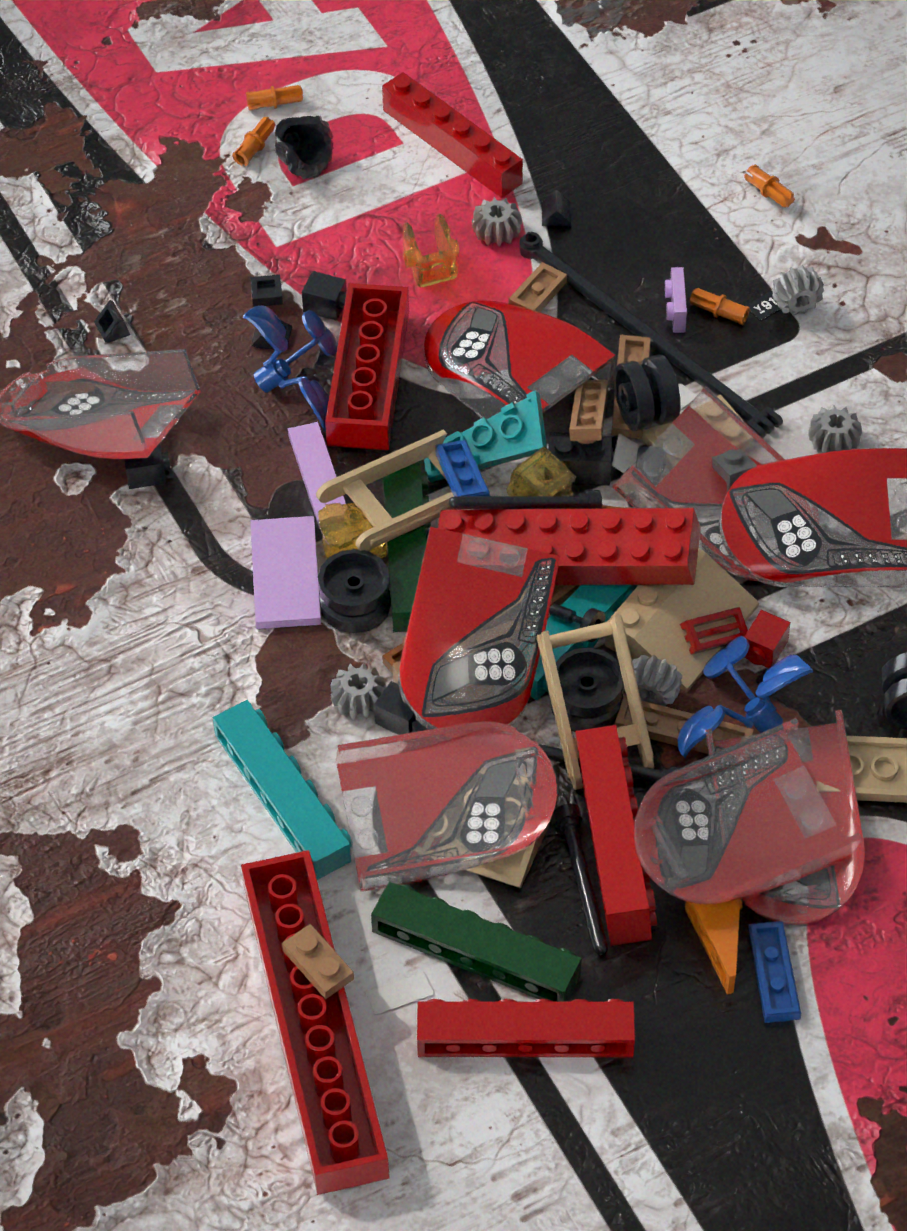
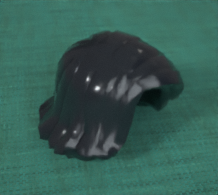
[275,115,334,179]

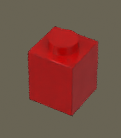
[744,610,791,669]

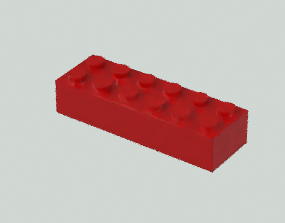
[325,283,409,450]
[575,725,657,946]

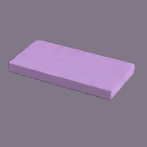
[250,516,321,629]

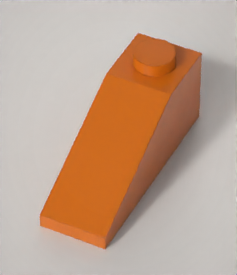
[685,898,742,995]

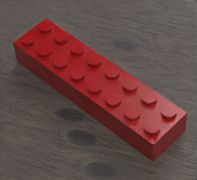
[438,508,701,585]

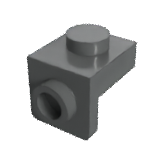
[712,449,759,500]

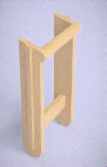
[316,429,487,551]
[536,614,654,790]

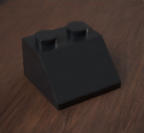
[547,432,612,486]

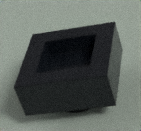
[250,274,283,307]

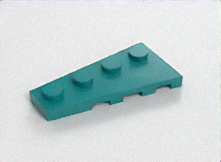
[424,390,548,482]

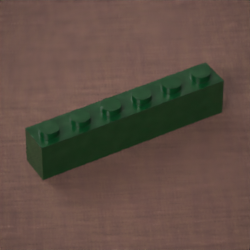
[383,461,431,633]
[371,881,582,1002]

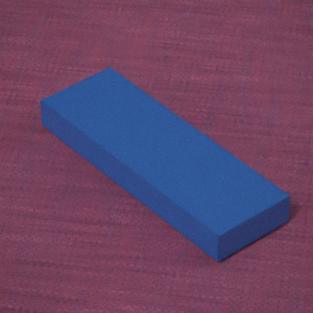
[435,440,490,496]
[747,921,801,1023]

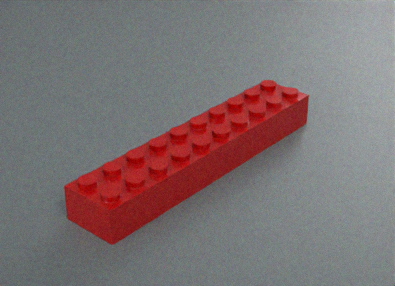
[241,850,390,1195]

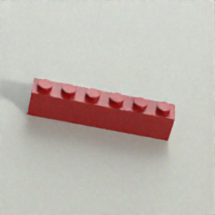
[382,72,523,198]
[417,999,635,1057]

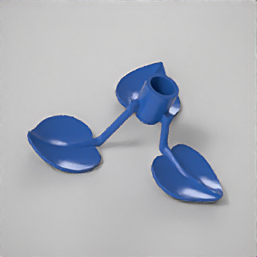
[243,305,338,432]
[678,636,813,758]

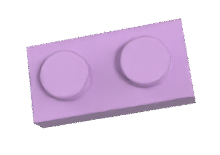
[665,267,687,333]

